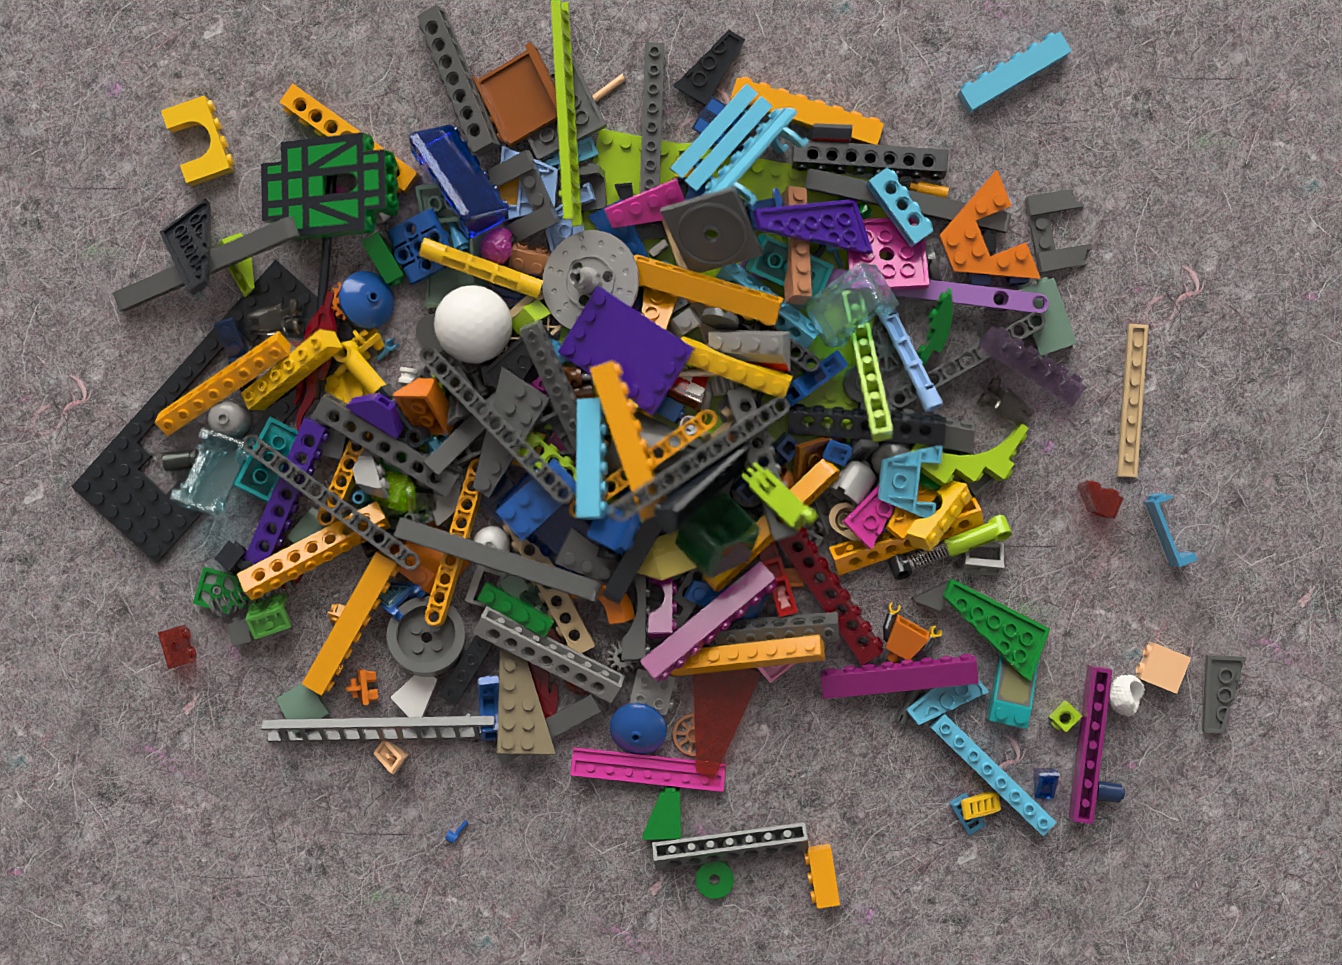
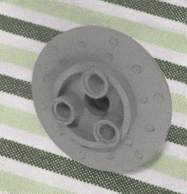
[542,230,639,329]

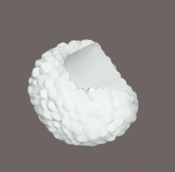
[1109,675,1145,717]

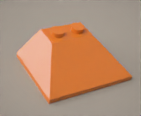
[390,524,470,599]

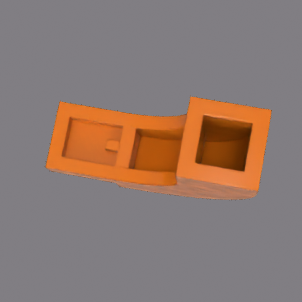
[570,578,635,624]

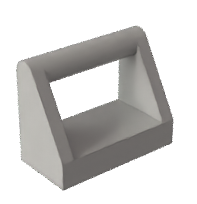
[962,541,1004,576]
[465,564,508,610]

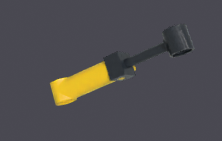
[333,341,431,448]

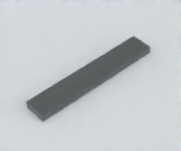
[493,694,601,765]

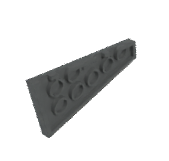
[473,367,551,497]

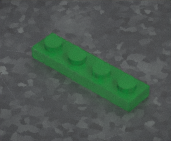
[477,582,555,638]

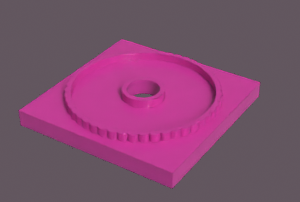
[847,218,929,292]

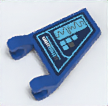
[379,582,426,621]

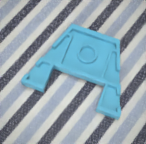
[878,445,943,518]

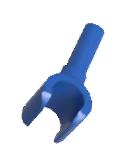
[445,820,468,843]

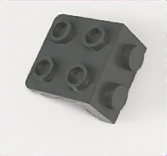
[579,163,607,212]

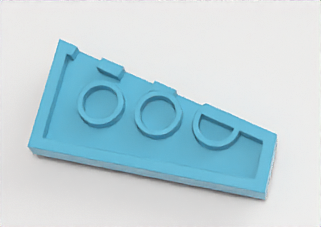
[905,680,989,725]

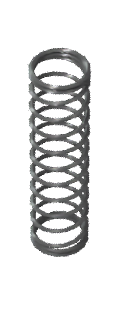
[209,580,295,619]

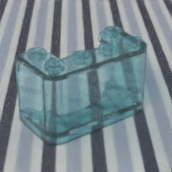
[803,263,899,348]

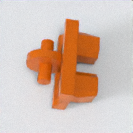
[346,669,378,705]

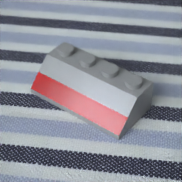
[708,329,790,371]

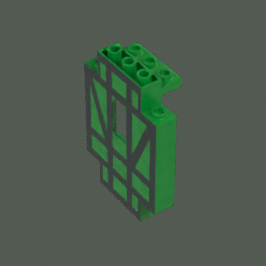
[261,132,399,241]

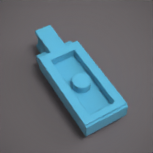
[545,136,599,170]

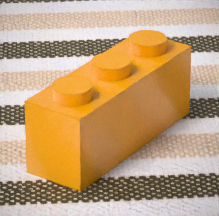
[804,844,840,909]

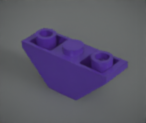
[346,393,403,439]

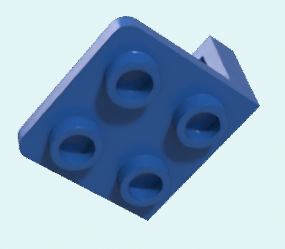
[587,504,642,554]

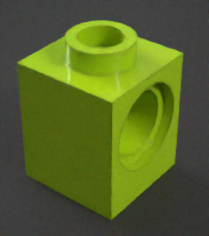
[1048,700,1082,733]

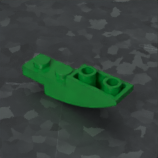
[916,288,953,365]

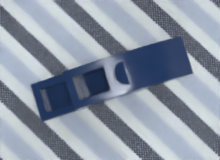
[214,317,258,392]

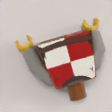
[666,365,713,422]

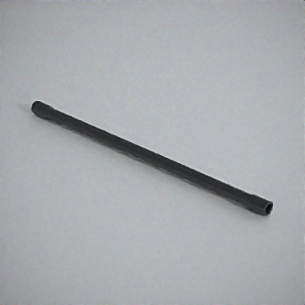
[315,175,337,400]

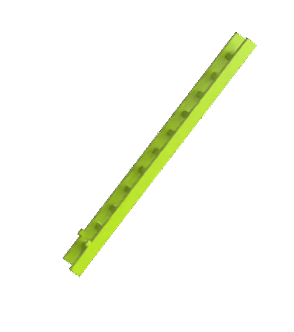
[551,0,582,227]

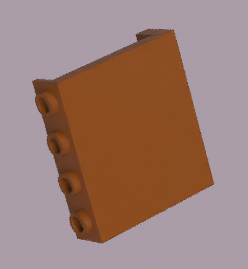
[472,42,558,147]

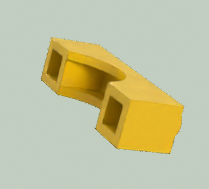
[906,480,972,552]

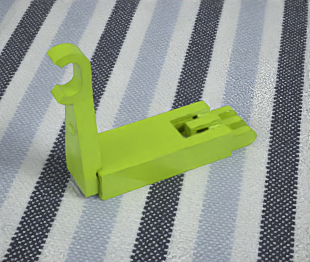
[741,462,817,531]

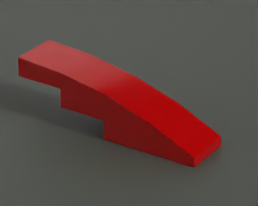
[759,541,798,618]

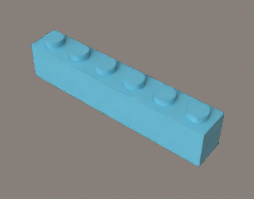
[958,31,1072,114]
[576,398,608,520]

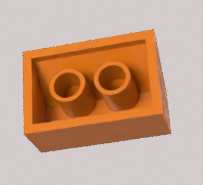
[393,378,455,435]

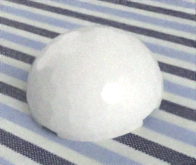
[434,285,512,363]

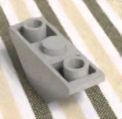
[352,448,390,499]
[433,475,462,525]

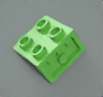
[246,593,292,640]

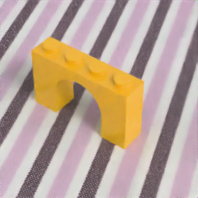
[161,96,235,186]

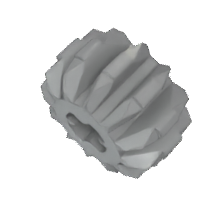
[710,376,743,396]
[607,640,639,673]

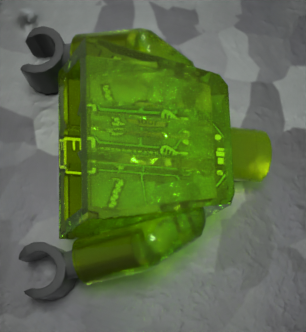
[368,470,420,523]

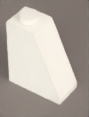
[390,675,440,717]

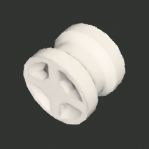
[398,367,419,384]

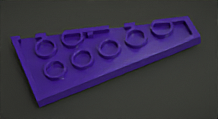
[752,199,873,255]

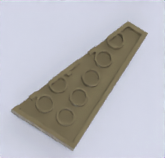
[497,647,556,755]

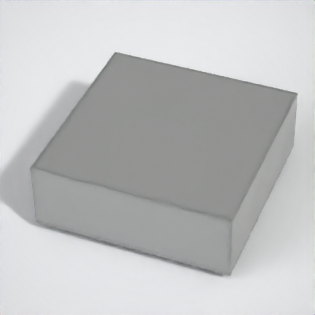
[649,239,668,259]

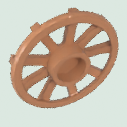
[673,713,716,756]

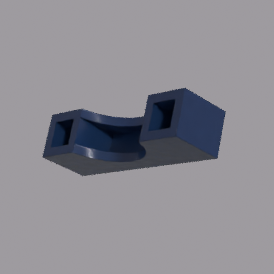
[731,432,798,504]

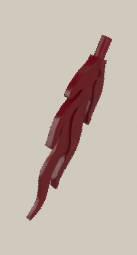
[293,291,337,431]
[527,661,559,718]

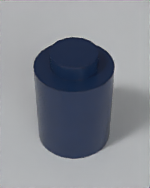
[1096,781,1125,803]

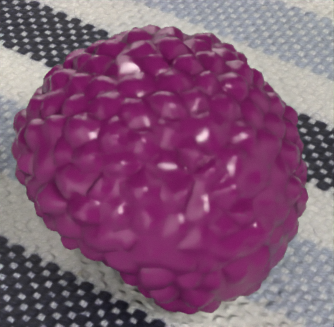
[480,227,512,266]

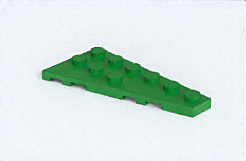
[942,579,1050,682]

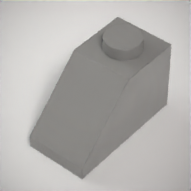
[667,307,704,339]

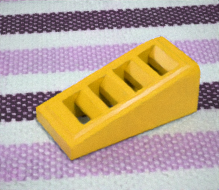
[961,791,1001,820]

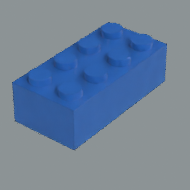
[496,459,577,541]

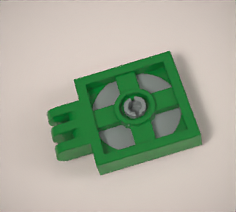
[193,566,249,614]

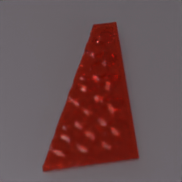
[693,668,762,780]

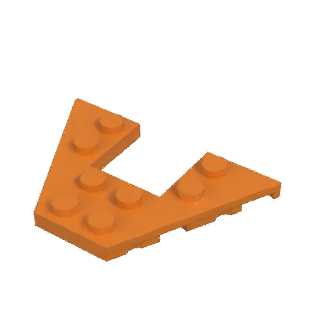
[939,170,1040,279]

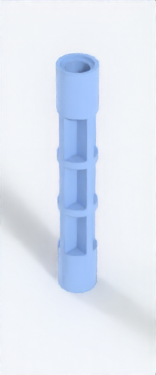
[873,296,943,413]

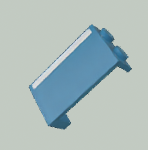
[1143,492,1198,567]

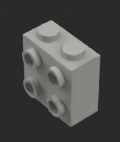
[630,667,678,715]

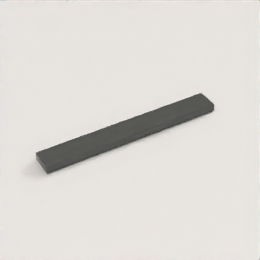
[423,364,540,477]

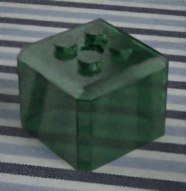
[675,493,760,578]

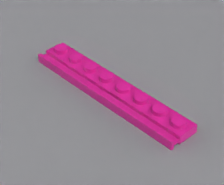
[570,747,726,792]

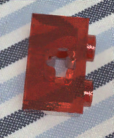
[158,624,197,669]

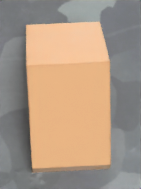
[373,740,409,774]

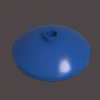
[339,271,395,328]
[610,703,667,754]

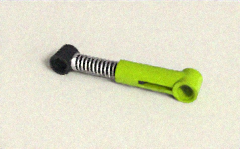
[888,515,1013,580]

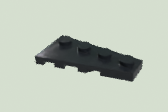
[673,30,745,106]
[361,505,436,558]

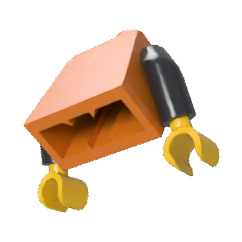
[883,602,942,663]

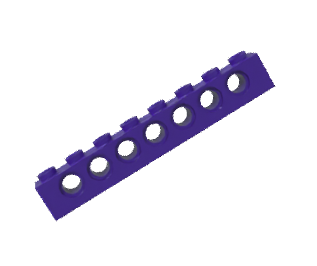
[244,418,330,564]

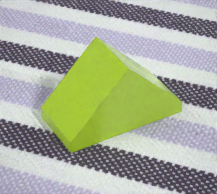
[512,299,551,337]

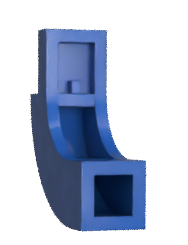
[785,350,849,406]
[477,676,499,741]

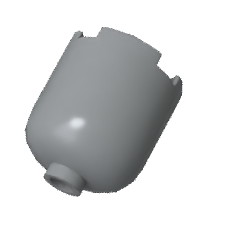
[208,401,253,439]
[828,460,876,508]

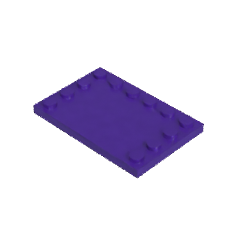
[558,286,695,415]

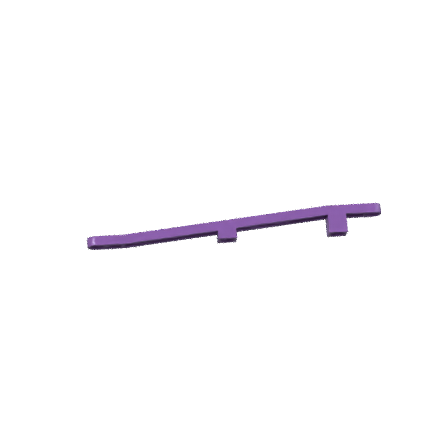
[740,260,1049,313]

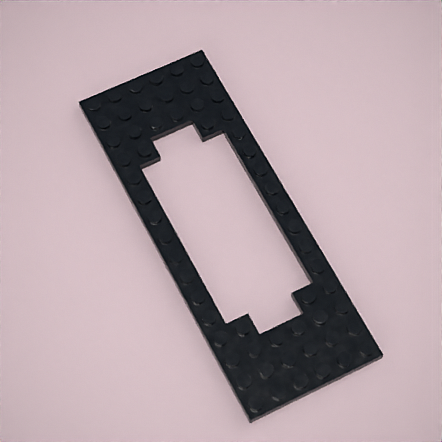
[71,260,355,563]

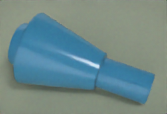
[447,222,470,253]

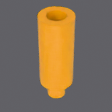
[909,181,949,198]

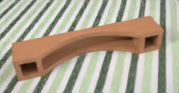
[780,186,812,305]

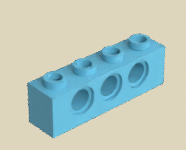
[866,167,933,247]

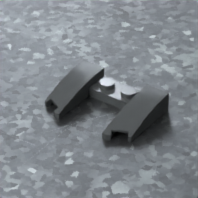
[487,151,561,242]
[1024,189,1092,274]

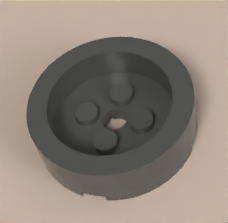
[387,596,466,677]

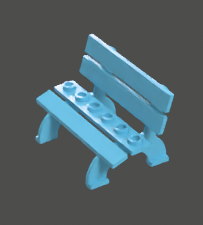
[670,84,809,206]

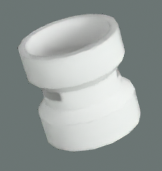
[679,415,697,436]

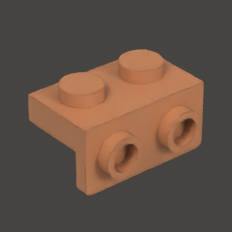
[508,242,552,278]

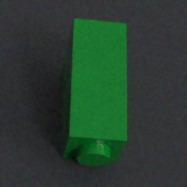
[361,232,407,287]
[642,786,681,840]

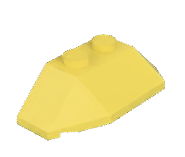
[637,528,710,580]

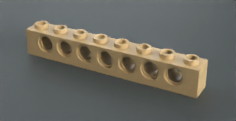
[502,520,596,653]

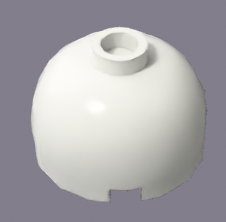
[473,526,511,552]

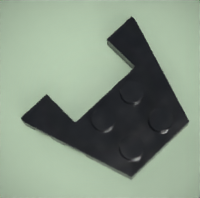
[615,177,688,241]

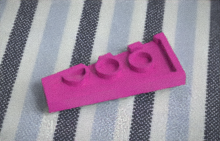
[605,179,685,228]
[842,485,895,550]

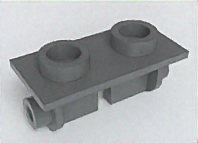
[808,495,835,536]

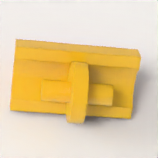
[350,328,385,361]

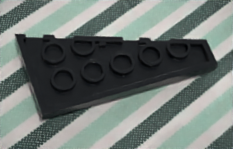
[160,198,210,296]

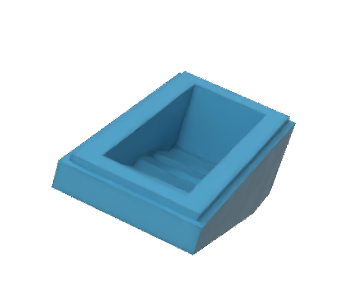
[949,792,986,836]

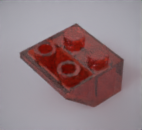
[1077,480,1124,519]

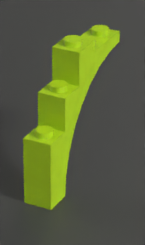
[911,424,1029,486]

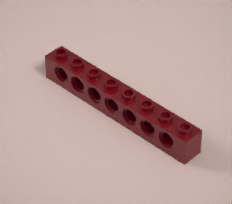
[777,526,884,665]

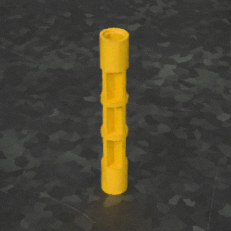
[419,238,543,299]

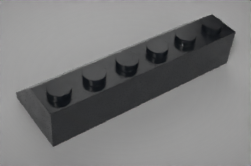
[653,442,751,535]

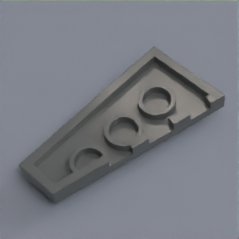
[1202,655,1247,733]

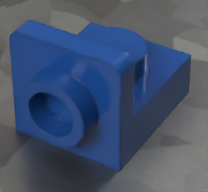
[822,439,853,466]

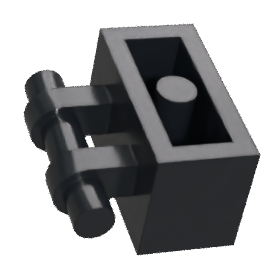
[214,541,254,575]

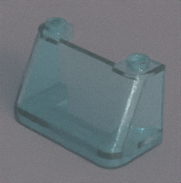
[170,427,249,515]

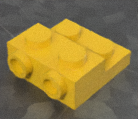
[324,371,369,414]

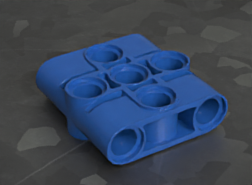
[387,208,451,285]

